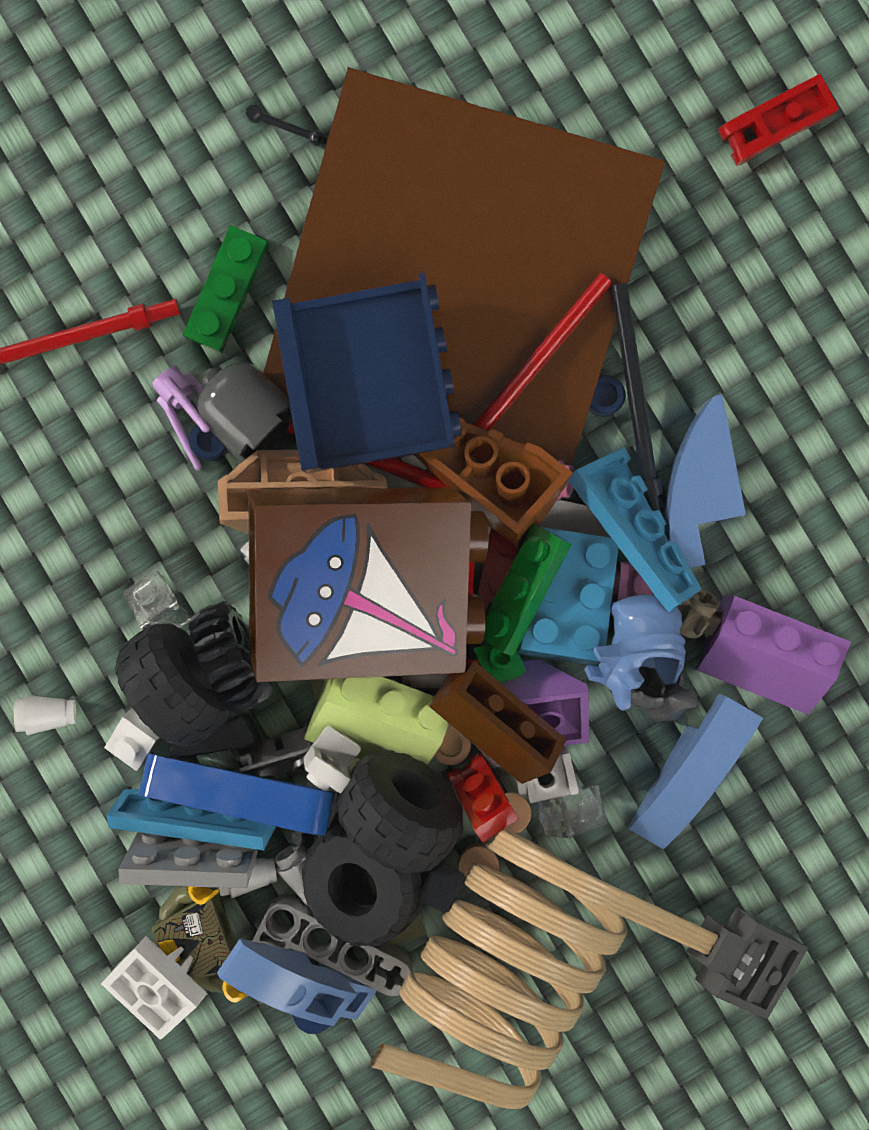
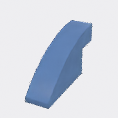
[663,394,746,568]
[627,694,763,849]

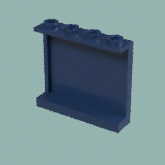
[272,273,462,474]

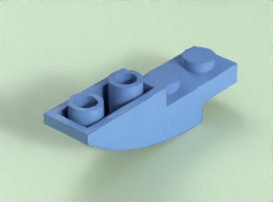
[217,939,377,1026]

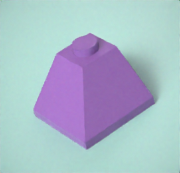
[502,659,589,746]

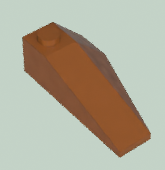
[414,417,573,549]

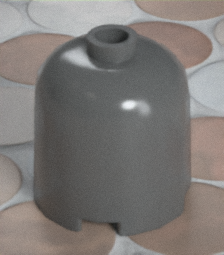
[197,362,292,463]

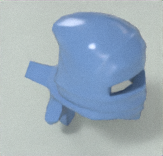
[584,594,686,711]

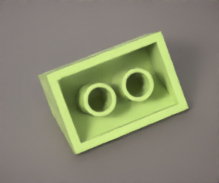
[304,676,449,765]

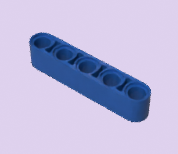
[138,753,335,836]

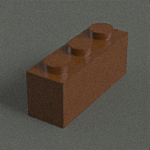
[429,660,567,784]

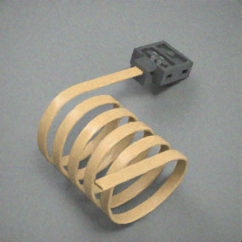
[370,829,808,1109]

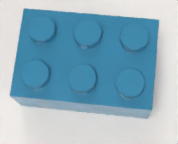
[517,527,619,666]

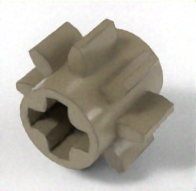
[677,589,722,639]

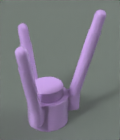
[152,366,210,470]

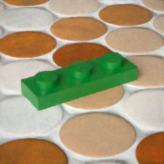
[183,225,269,354]
[484,523,572,656]

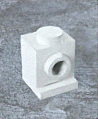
[516,748,579,803]

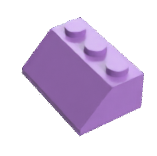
[695,596,851,715]

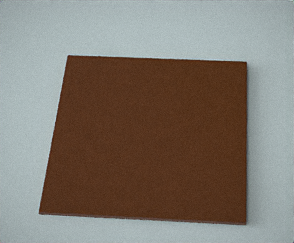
[263,67,665,465]

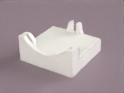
[101,936,207,1040]

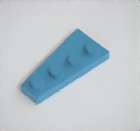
[569,447,702,613]

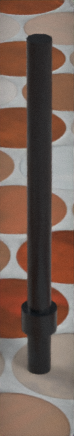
[611,283,663,517]

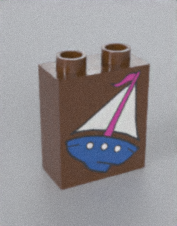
[248,487,489,682]

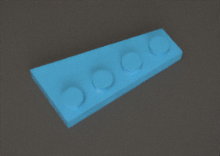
[106,789,276,850]

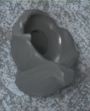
[631,667,698,723]

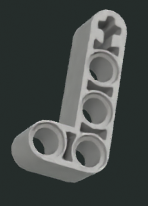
[252,894,413,996]

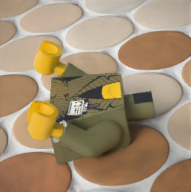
[152,886,249,1003]

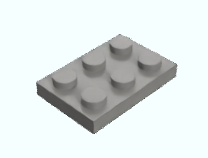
[119,832,259,888]

